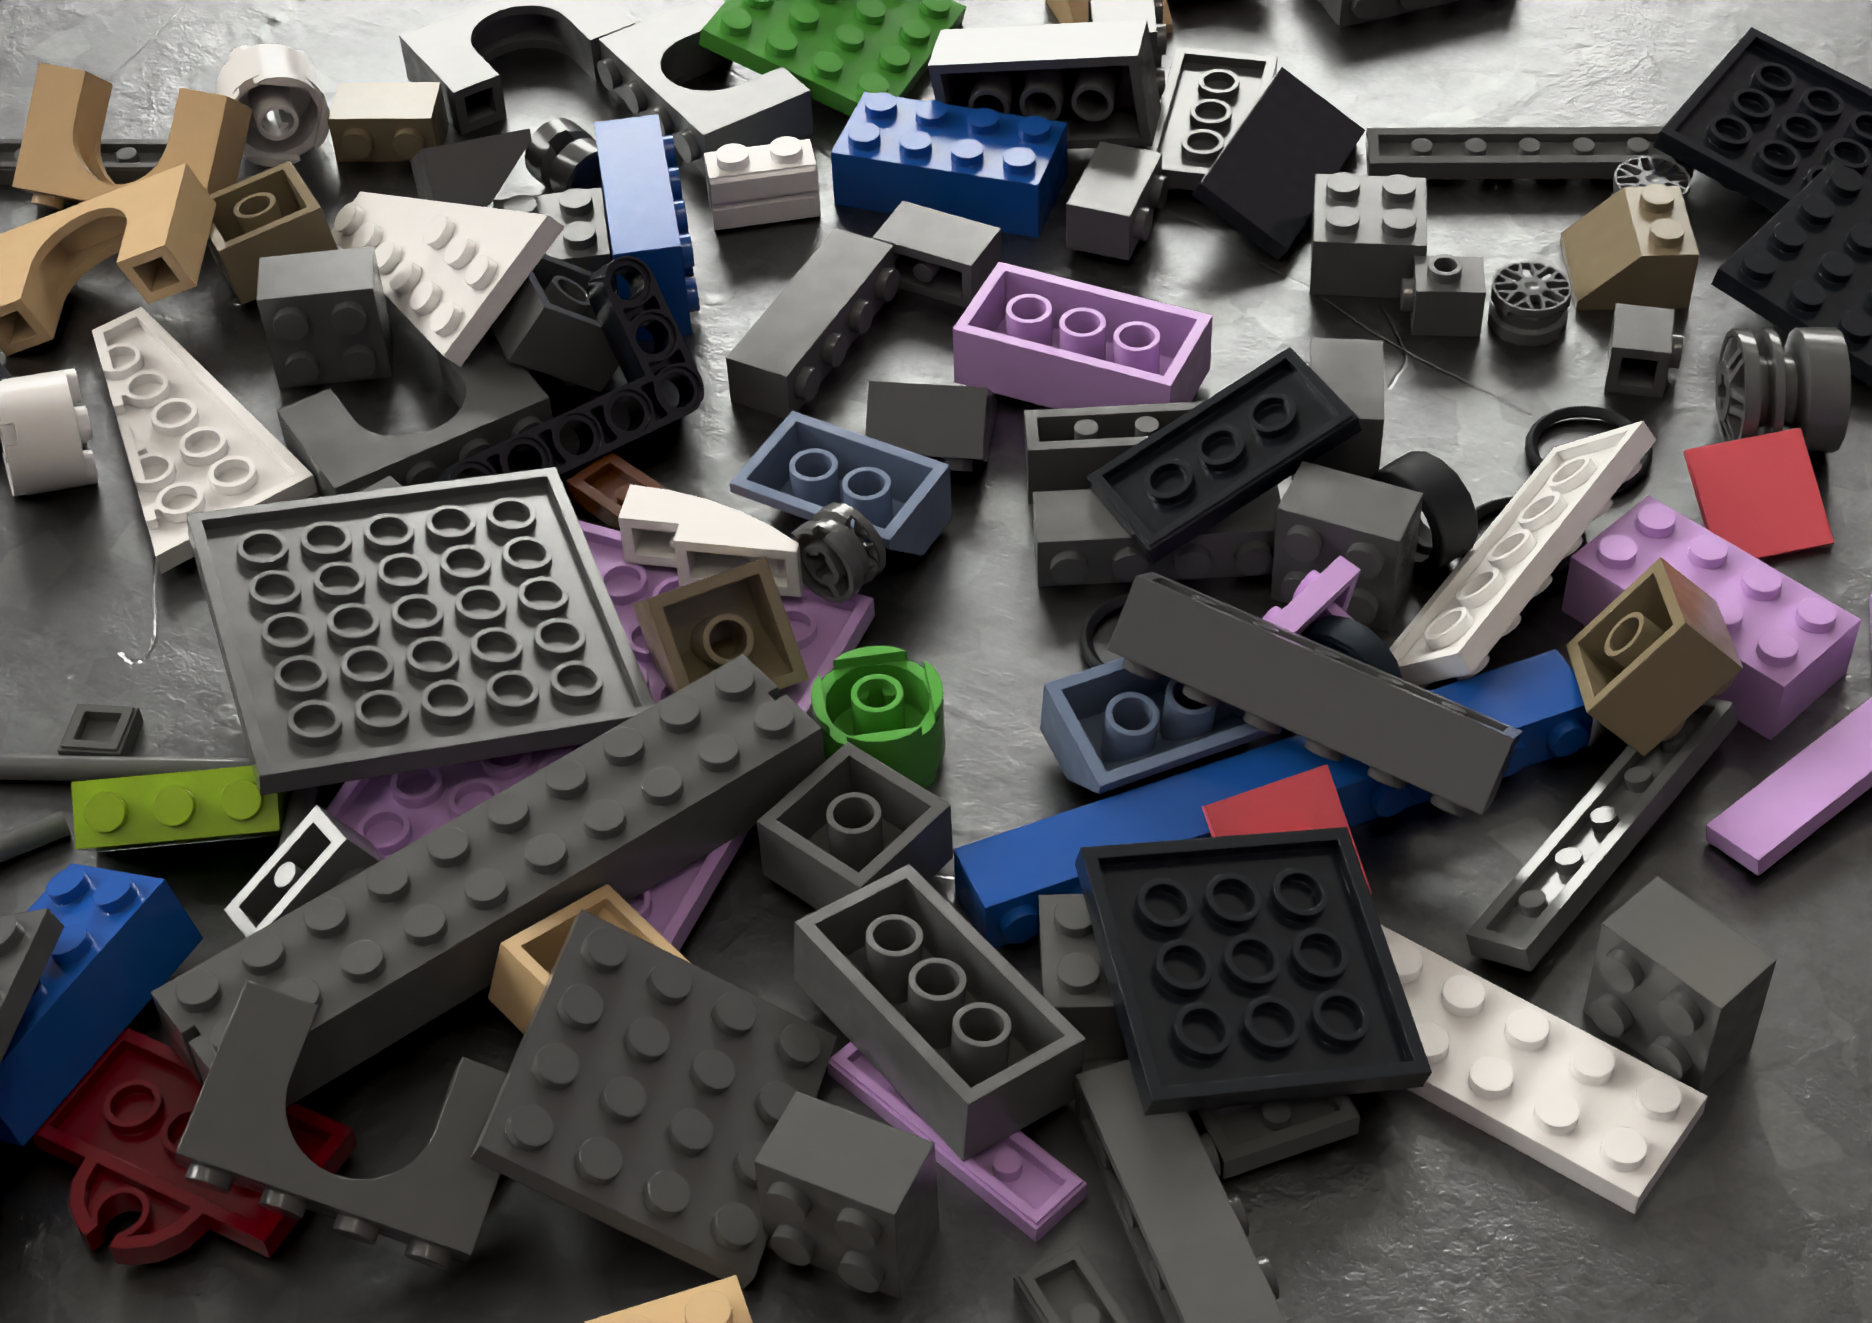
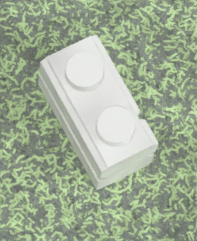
[704,136,821,231]

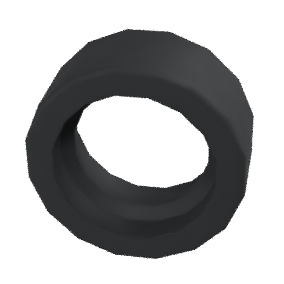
[1368,451,1478,575]

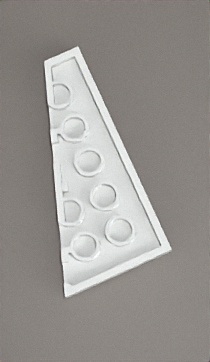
[331,191,564,367]
[92,307,318,574]

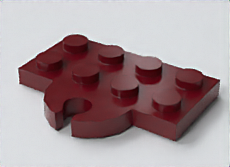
[31,1027,358,1265]

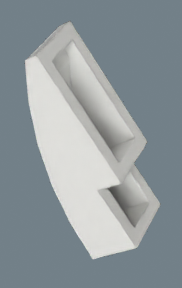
[618,484,803,597]

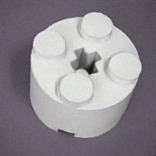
[215,44,330,167]
[0,368,98,496]

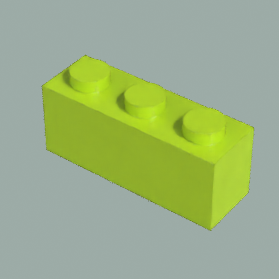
[71,765,290,852]

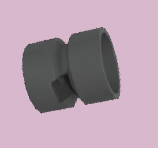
[524,118,605,206]

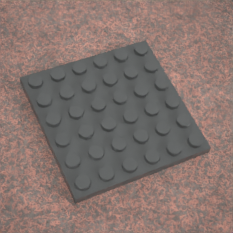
[187,467,655,796]

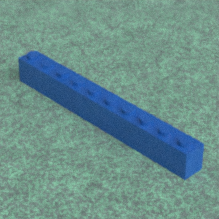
[953,649,1594,949]

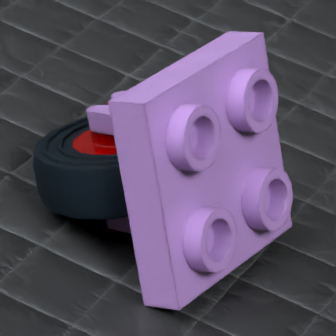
[1262,555,1403,679]

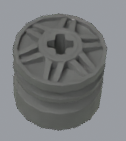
[1715,327,1851,453]

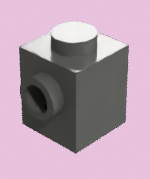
[1400,254,1486,337]
[1604,303,1684,398]

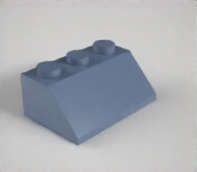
[729,411,952,556]
[1040,657,1273,794]

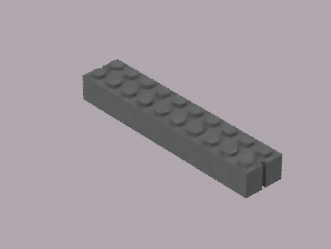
[151,654,825,1108]

